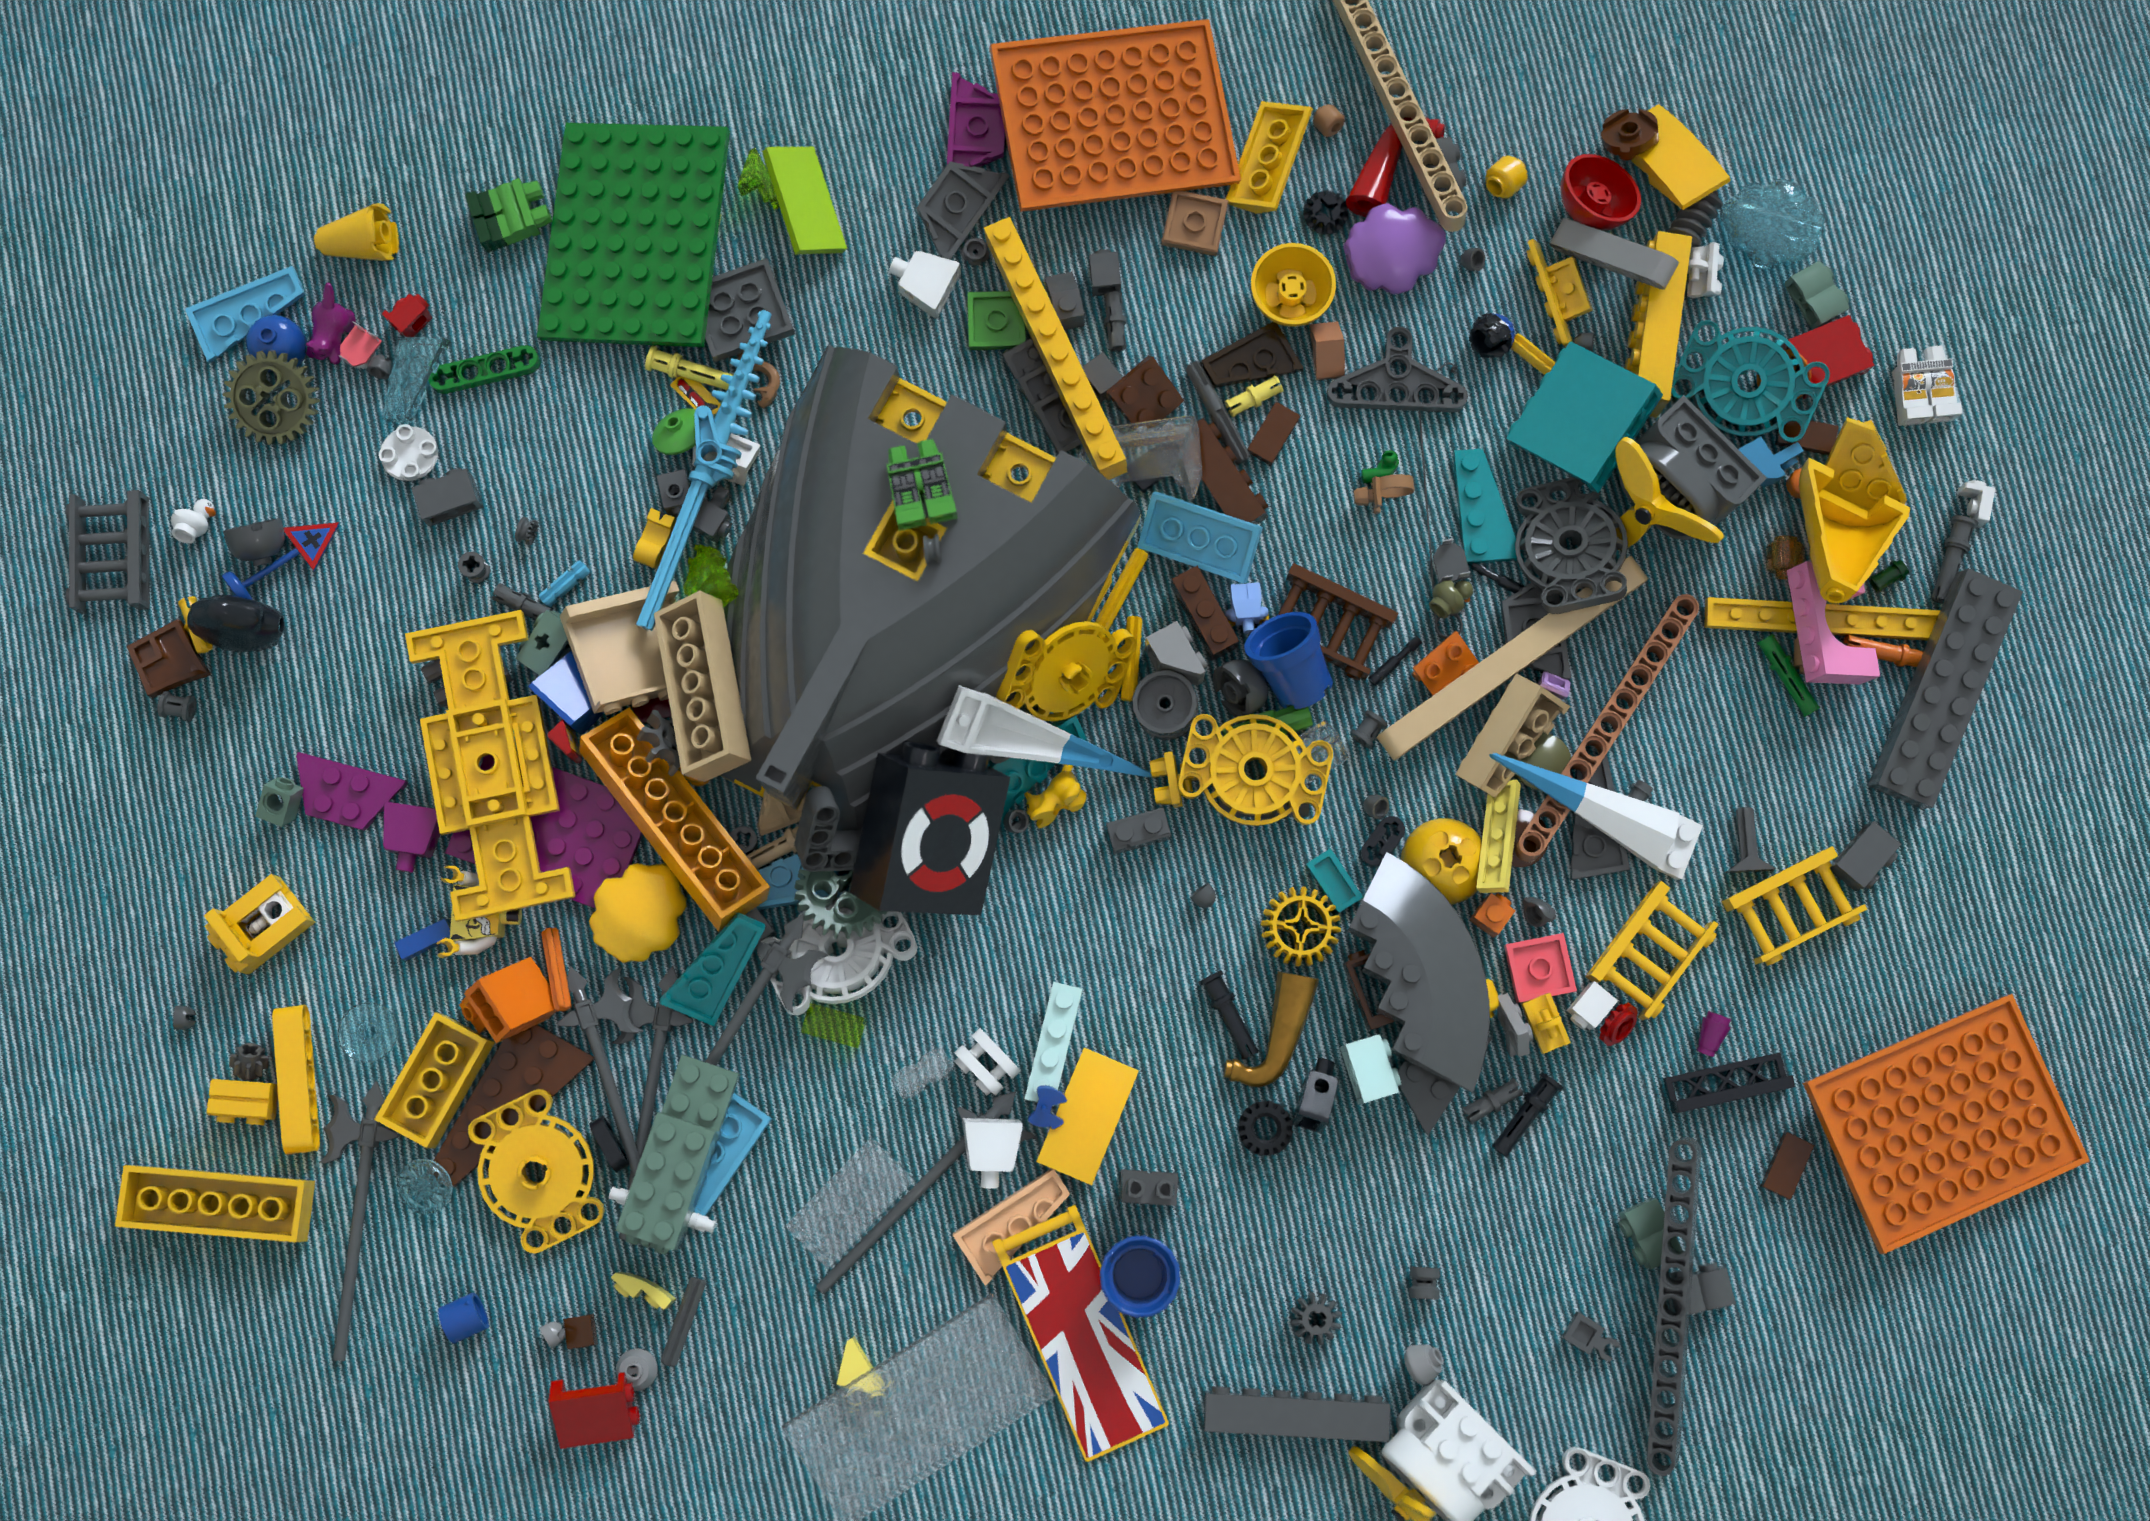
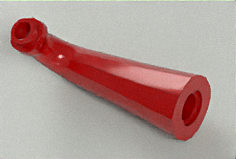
[1346,117,1445,218]

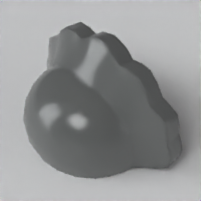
[1522,897,1556,927]

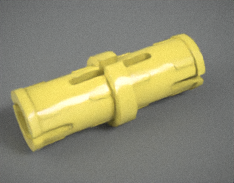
[1224,375,1283,417]

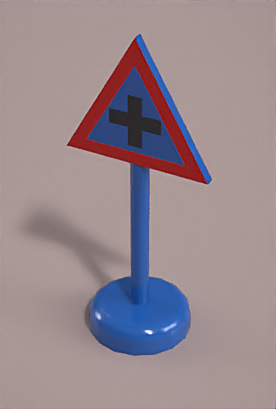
[221,522,340,600]

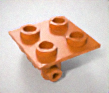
[1411,631,1479,696]

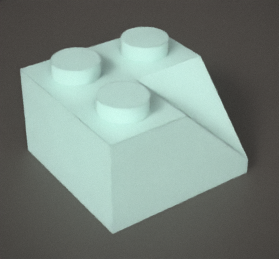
[1340,1034,1401,1104]

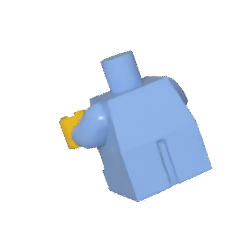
[1225,582,1269,634]

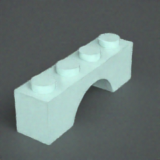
[1025,982,1082,1107]

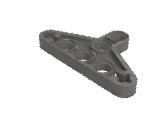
[1326,326,1468,413]

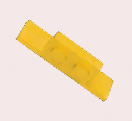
[1527,239,1593,347]

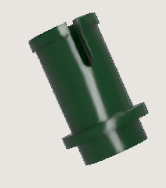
[1868,560,1909,593]

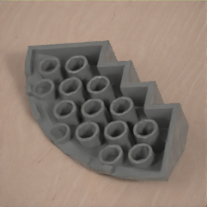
[1348,852,1490,1093]

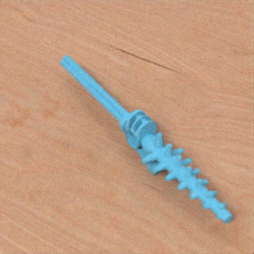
[636,310,772,631]

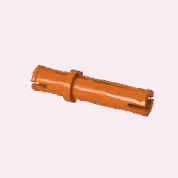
[1843,634,1923,667]

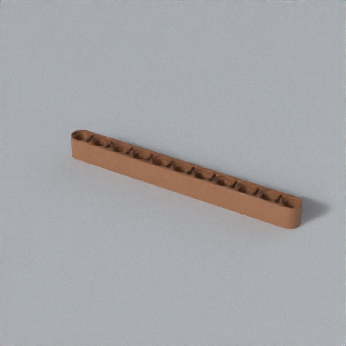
[1514,594,1699,862]

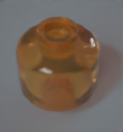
[1766,535,1805,580]

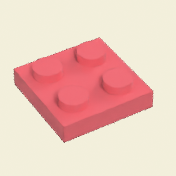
[1504,933,1577,1003]

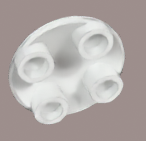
[379,424,438,481]

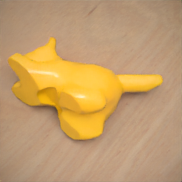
[1025,764,1087,828]

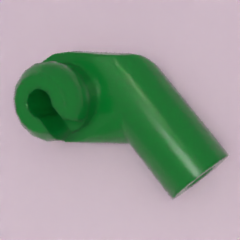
[1361,450,1399,484]

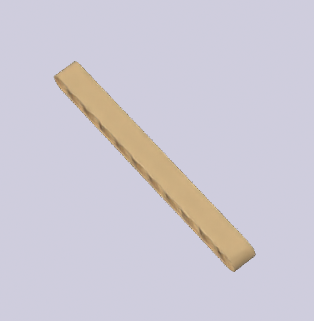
[1333,0,1467,232]
[1376,556,1649,761]

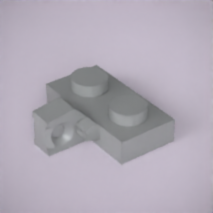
[1497,993,1533,1057]

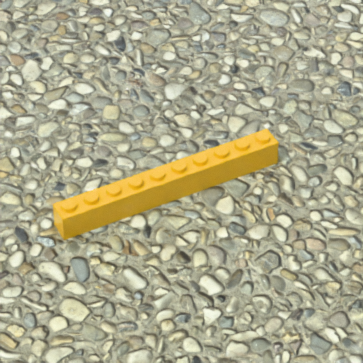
[984,217,1127,480]

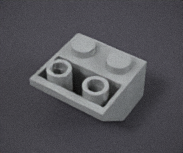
[1144,621,1207,686]

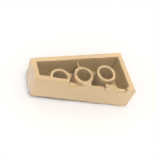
[1455,673,1570,798]

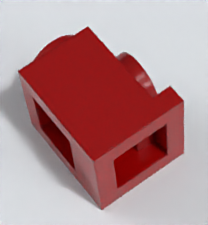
[381,293,433,341]

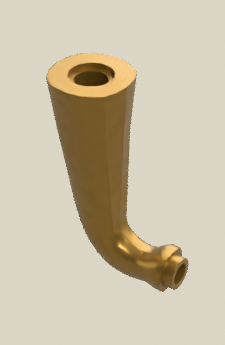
[1224,971,1319,1087]

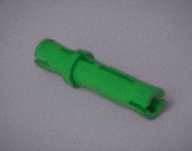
[1757,634,1820,717]

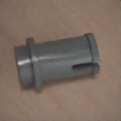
[1628,780,1653,802]

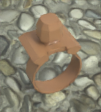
[1354,474,1415,514]

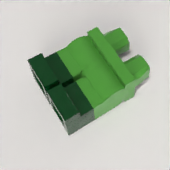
[465,178,552,253]

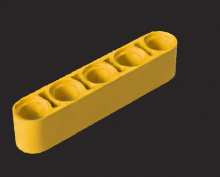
[272,1005,320,1155]

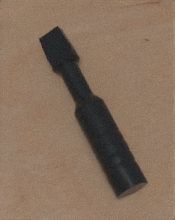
[1470,562,1525,594]
[1368,636,1423,686]

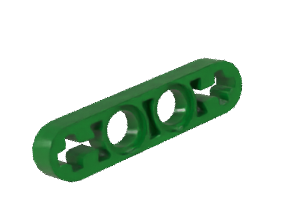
[428,345,540,394]

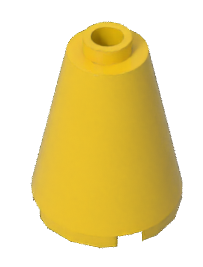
[314,203,399,261]

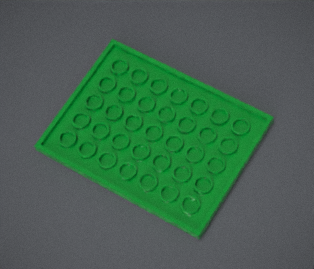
[537,123,730,347]

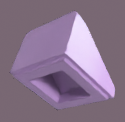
[1538,671,1571,700]

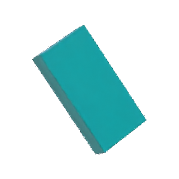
[1305,848,1363,914]

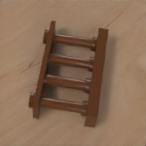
[1264,563,1398,680]

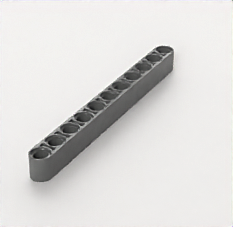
[1647,1137,1701,1476]

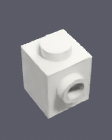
[1566,981,1618,1030]

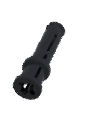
[1198,970,1259,1060]
[1491,1072,1563,1158]

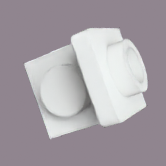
[1957,480,1995,528]

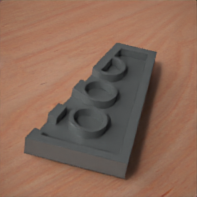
[1570,755,1630,881]

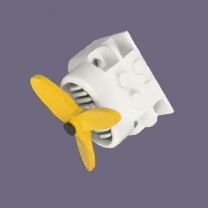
[1348,1379,1536,1521]

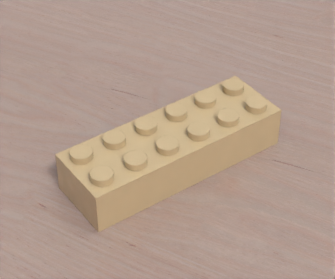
[654,591,752,782]

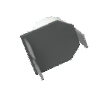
[1432,539,1471,583]

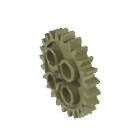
[222,350,320,445]

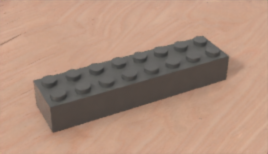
[1868,568,2023,809]

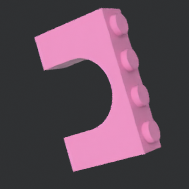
[1787,561,1880,685]

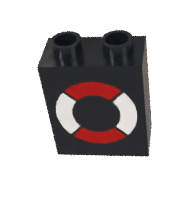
[849,742,1011,915]

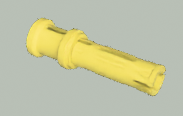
[645,345,734,391]

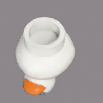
[171,499,216,543]

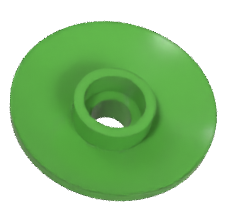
[652,408,696,455]

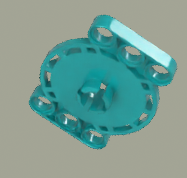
[1671,320,1830,443]

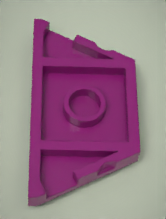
[947,72,1005,167]
[296,752,408,831]

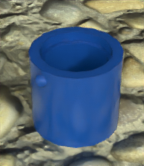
[438,1292,489,1344]

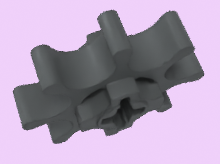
[637,710,680,776]

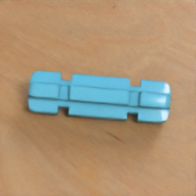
[538,560,590,607]

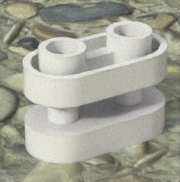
[954,1028,1021,1096]

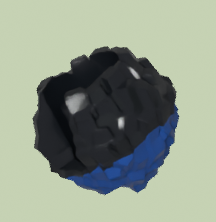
[1469,313,1515,358]

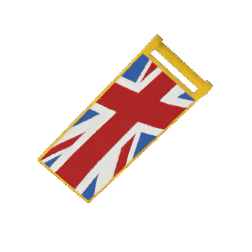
[992,1205,1169,1462]

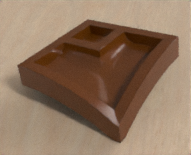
[126,619,211,698]

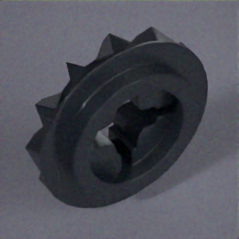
[1303,189,1349,234]

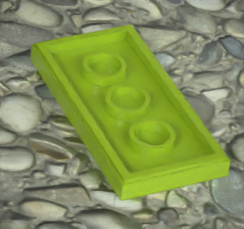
[762,147,847,255]

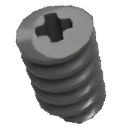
[1667,191,1723,247]

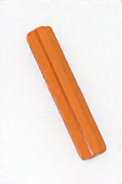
[541,927,572,1012]

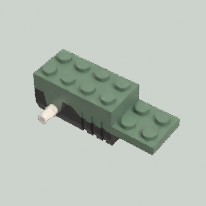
[608,1055,740,1255]

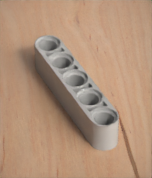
[1549,218,1679,290]

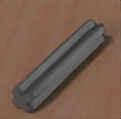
[661,1277,706,1367]

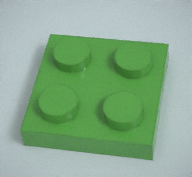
[967,291,1026,350]

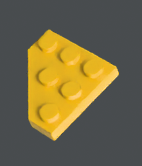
[1823,417,1907,511]

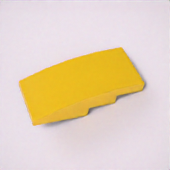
[1625,104,1730,210]
[1036,1047,1139,1185]

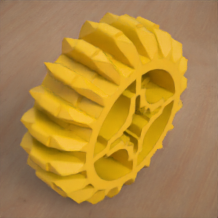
[1260,887,1341,967]

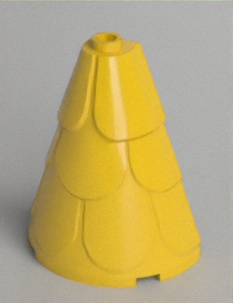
[1799,458,1910,604]

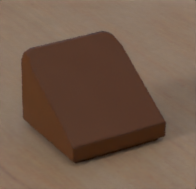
[563,1314,598,1350]

